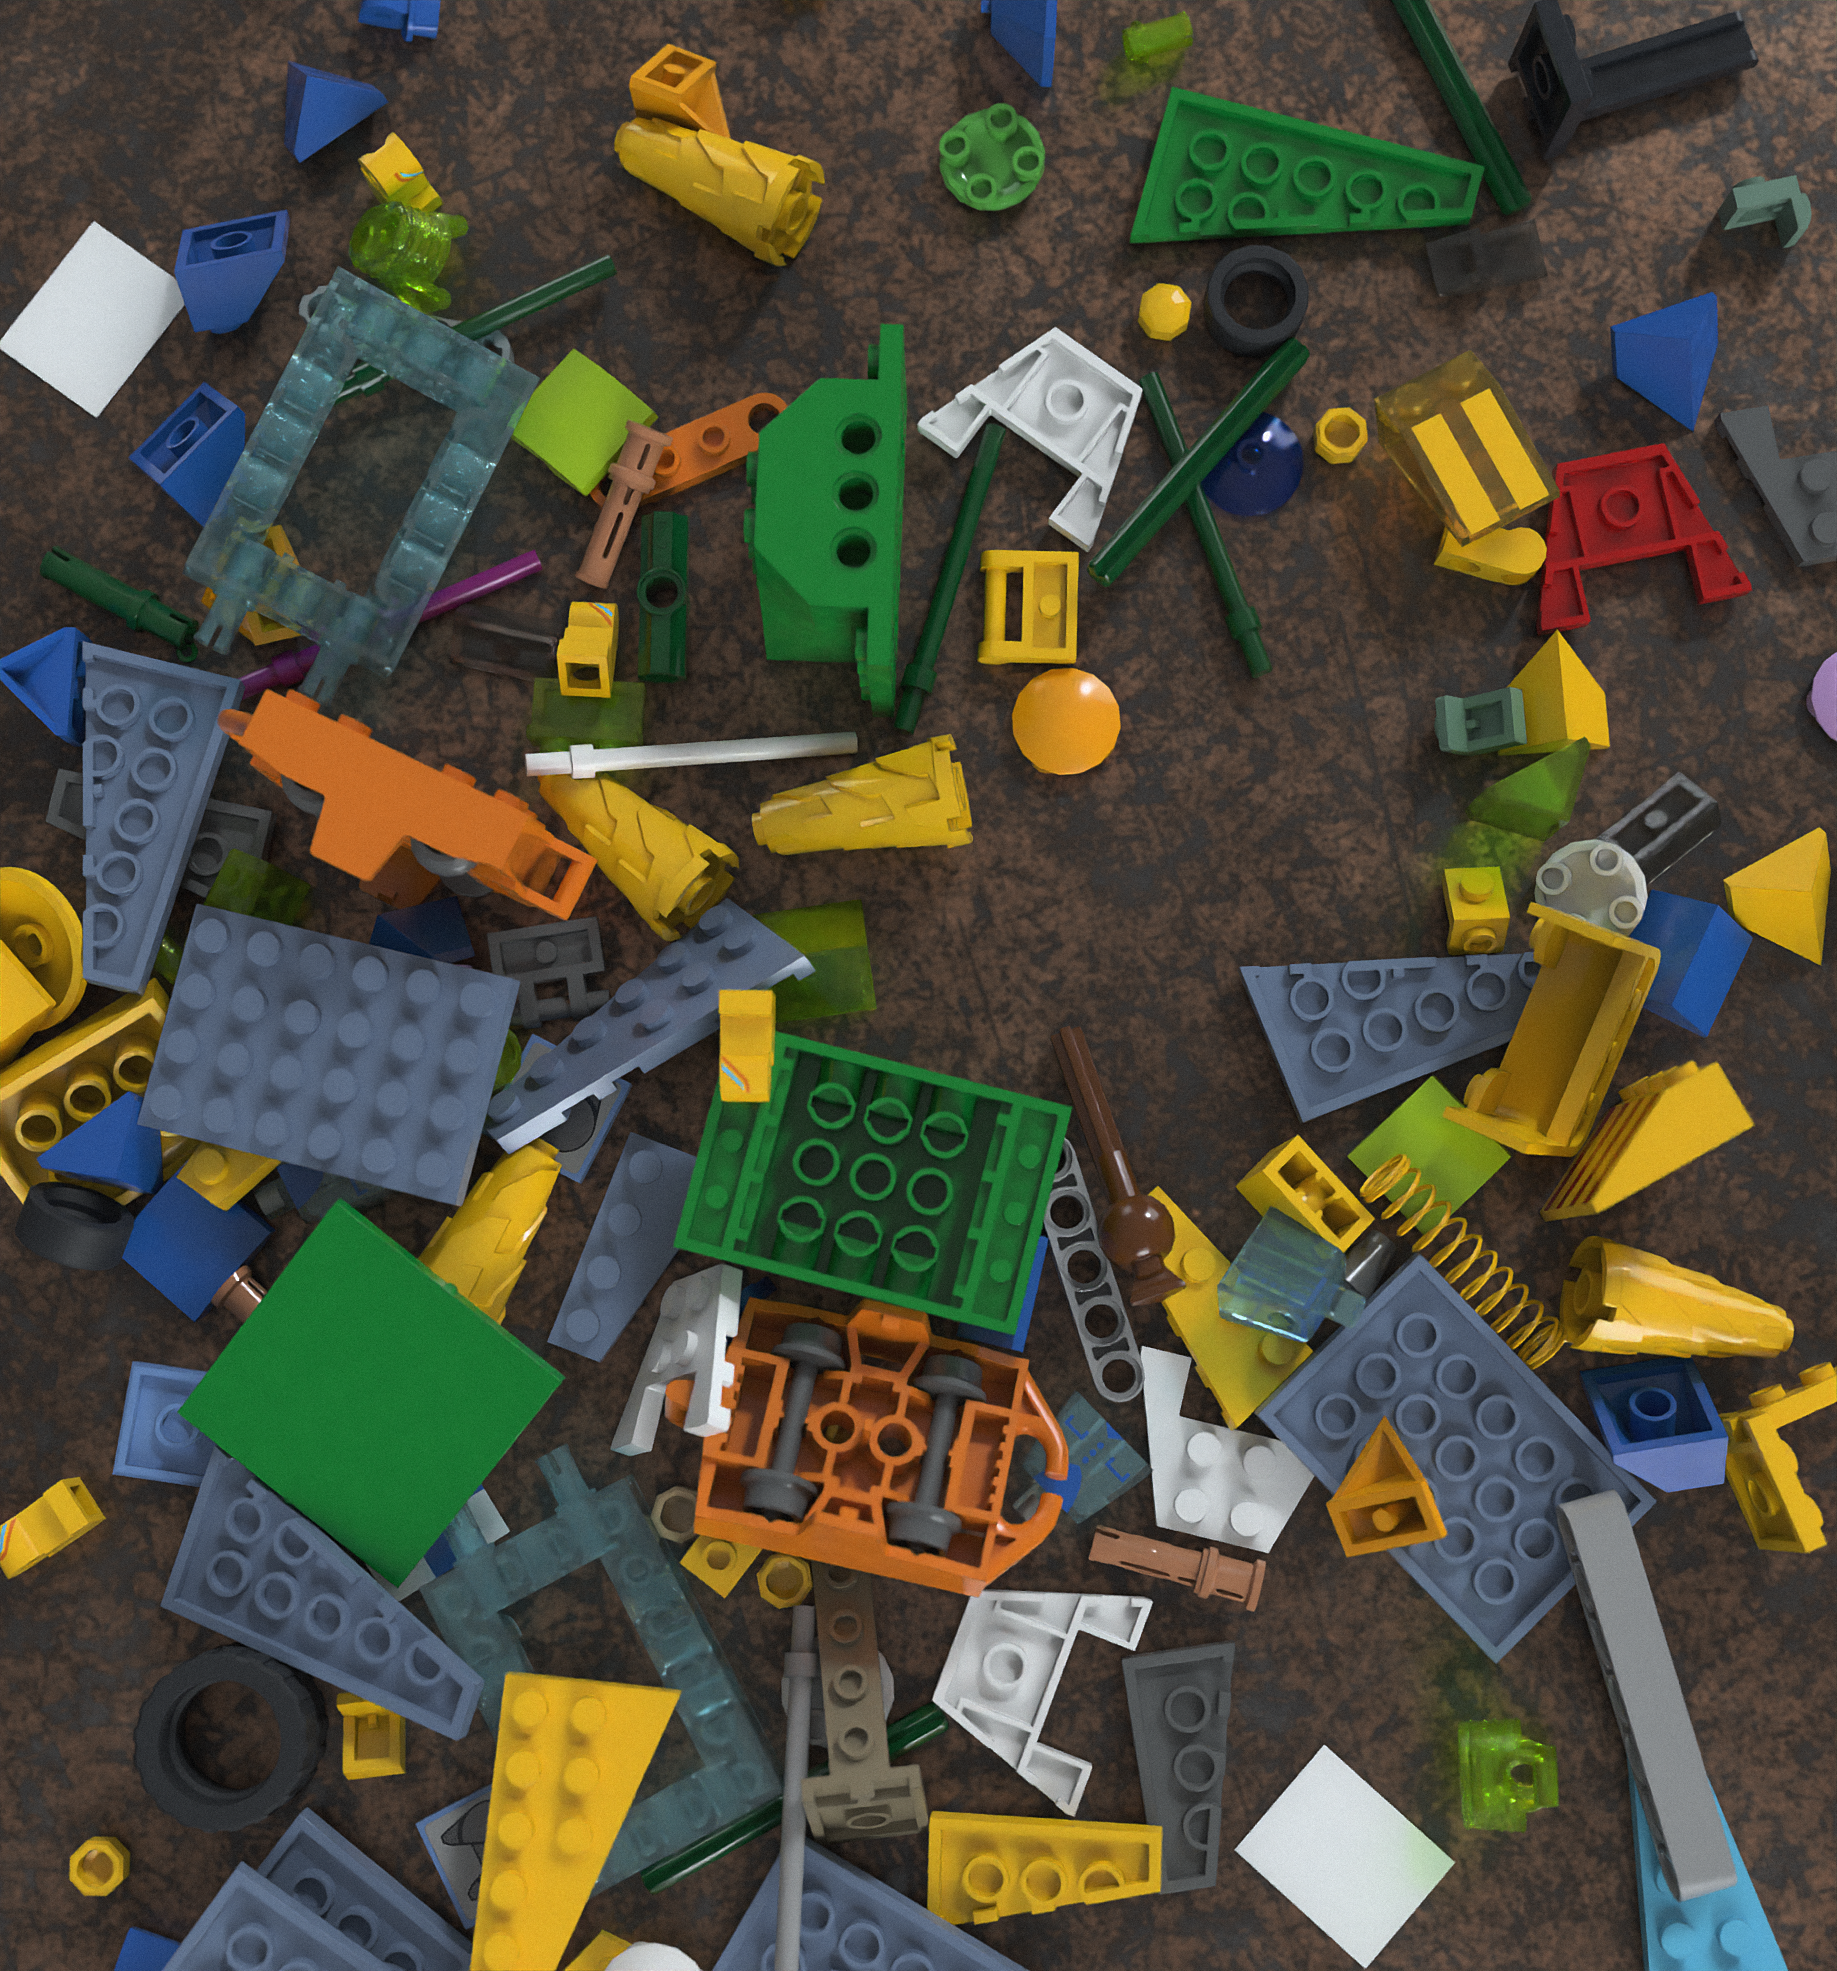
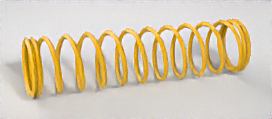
[1360,1154,1568,1370]

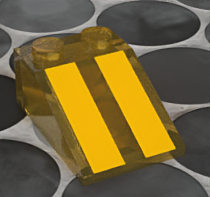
[1374,350,1560,547]

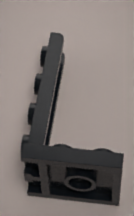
[1508,0,1759,160]

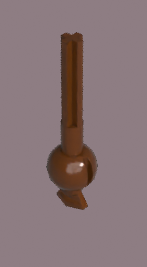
[1050,1026,1186,1306]

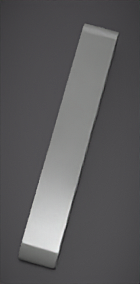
[1556,1489,1737,1902]

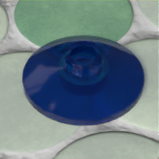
[1201,412,1304,516]

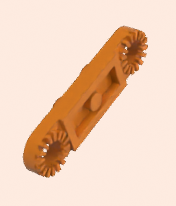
[590,393,788,510]

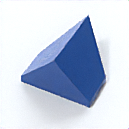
[284,61,388,162]
[1610,292,1718,432]
[0,627,93,747]
[369,896,475,964]
[36,1091,164,1196]

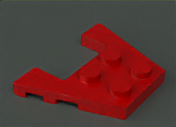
[1536,443,1752,636]

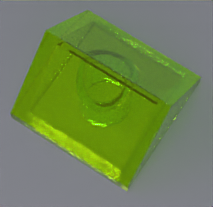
[1465,737,1591,842]
[752,899,877,1023]

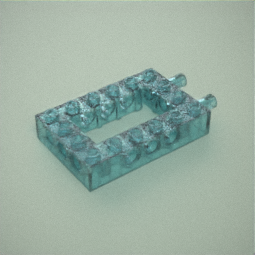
[182,266,540,707]
[419,1444,785,1899]

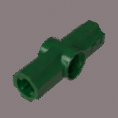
[636,511,691,684]

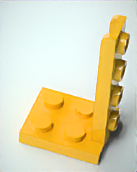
[1719,1362,1837,1553]

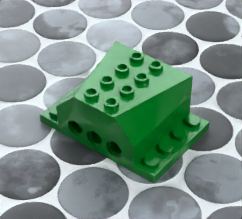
[744,324,907,718]
[673,1031,1072,1335]

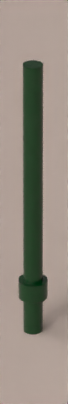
[314,254,618,411]
[1139,372,1273,678]
[893,423,1006,735]

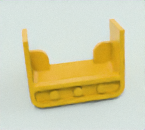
[1442,902,1661,1157]

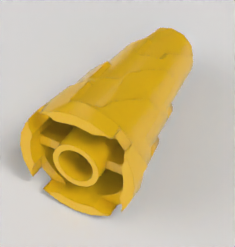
[614,117,825,266]
[752,734,973,855]
[537,772,739,942]
[417,1138,562,1325]
[1559,1236,1794,1359]

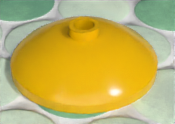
[0,867,87,1032]

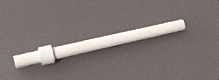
[525,732,857,779]

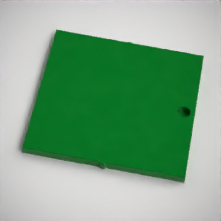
[177,1198,565,1588]

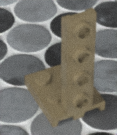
[801,1560,929,1846]

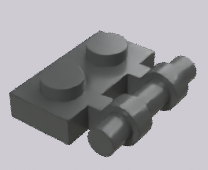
[487,916,612,1030]

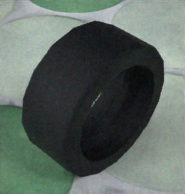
[1203,245,1309,357]
[15,1181,134,1271]

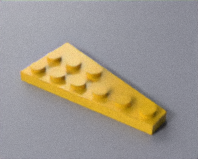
[470,1671,683,1971]

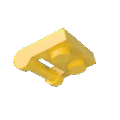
[977,550,1079,665]

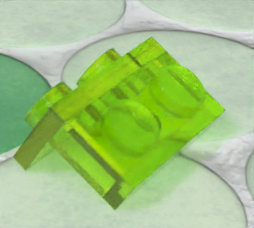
[526,678,646,753]
[184,848,311,947]

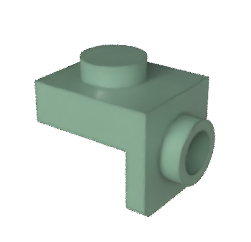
[1717,175,1811,248]
[1434,687,1527,757]

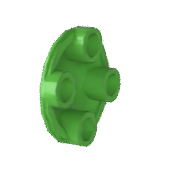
[939,103,1045,210]

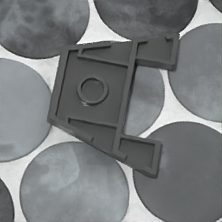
[1714,405,1837,567]

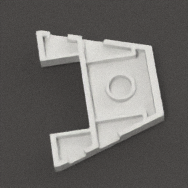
[917,327,1143,552]
[610,1263,743,1456]
[1139,1346,1314,1553]
[932,1589,1153,1817]

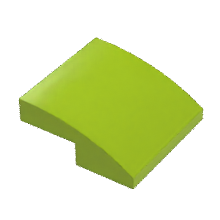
[502,348,658,497]
[1347,1074,1512,1235]

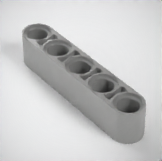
[1042,1138,1145,1402]

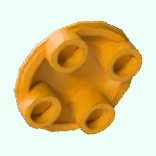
[1012,668,1121,775]

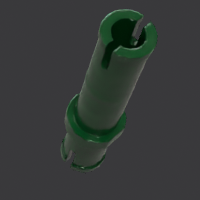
[39,546,199,652]

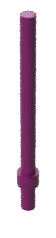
[237,550,543,700]

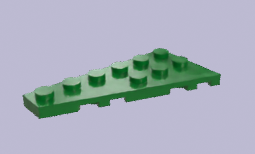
[1129,86,1485,244]

